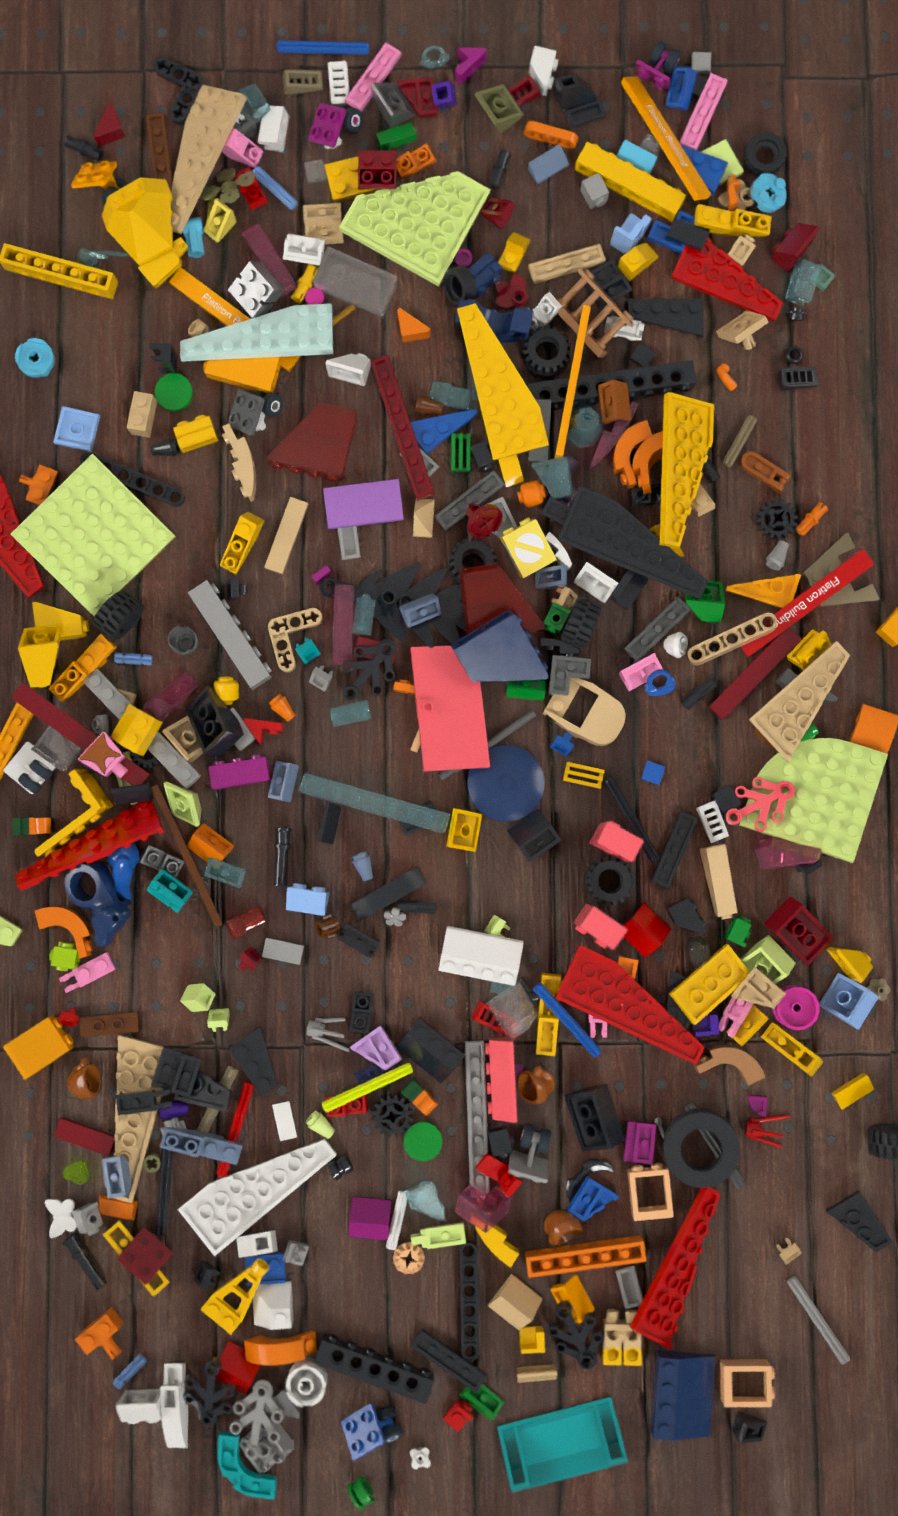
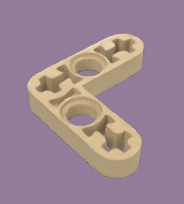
[268,608,323,673]

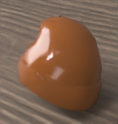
[67,1058,101,1100]
[517,1066,555,1104]
[543,1209,583,1246]

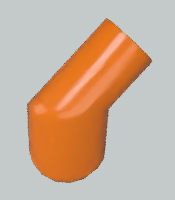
[717,363,737,391]

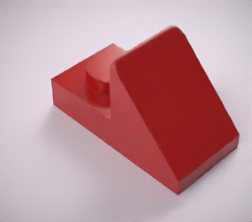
[244,718,285,745]

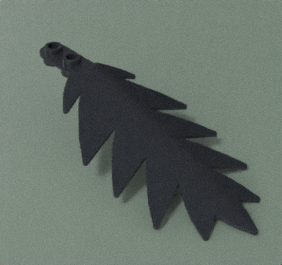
[319,562,498,648]

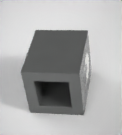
[233,108,258,139]

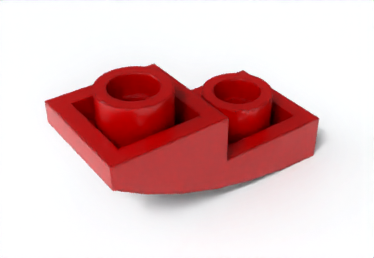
[233,167,268,210]
[325,1094,368,1117]

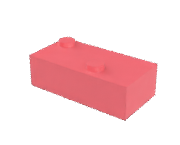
[589,820,644,862]
[573,904,627,950]

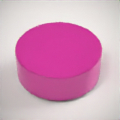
[305,288,324,305]

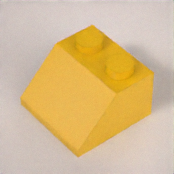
[111,704,163,756]

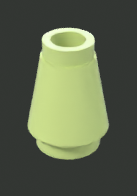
[306,1111,335,1139]

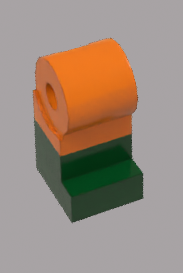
[12,818,51,836]
[401,1077,438,1116]

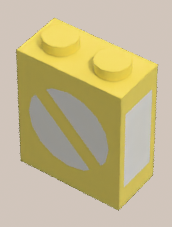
[500,517,557,578]

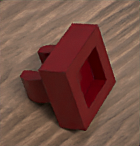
[238,946,264,971]

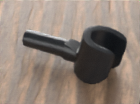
[519,977,540,1002]

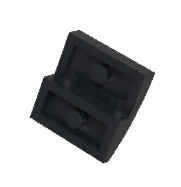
[580,259,632,309]
[151,1046,202,1097]

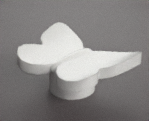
[45,1199,77,1238]

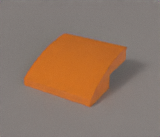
[850,704,898,754]

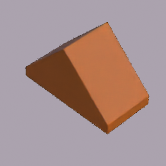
[397,307,431,343]

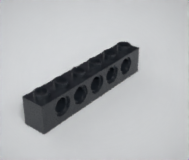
[314,1334,434,1404]

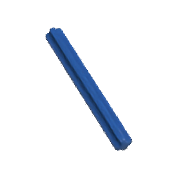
[277,40,369,55]
[533,982,601,1057]

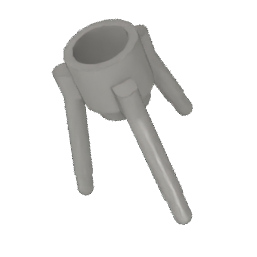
[307,1018,350,1052]

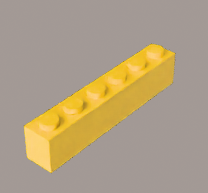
[575,142,686,222]

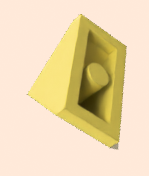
[203,199,236,243]

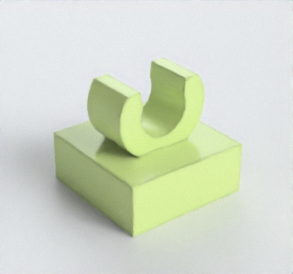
[484,915,510,937]
[207,1008,230,1032]

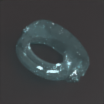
[420,46,451,68]

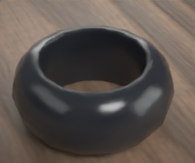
[785,347,803,364]

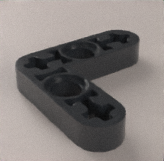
[153,57,205,126]

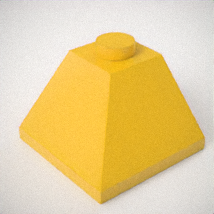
[826,947,873,983]

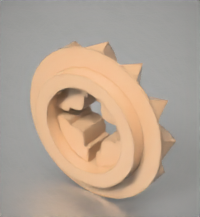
[393,1242,424,1274]

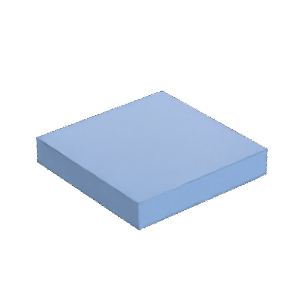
[53,406,100,452]

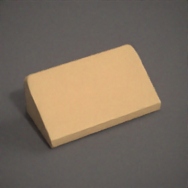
[516,1364,557,1383]

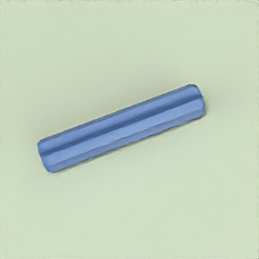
[252,166,298,210]

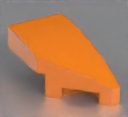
[727,174,740,211]

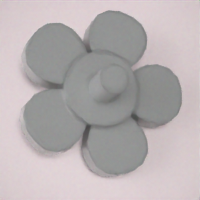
[384,908,406,926]

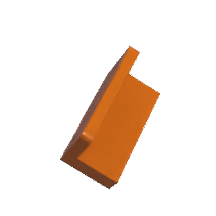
[187,823,234,869]

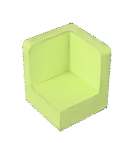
[180,983,216,1012]

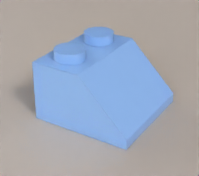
[819,973,879,1030]

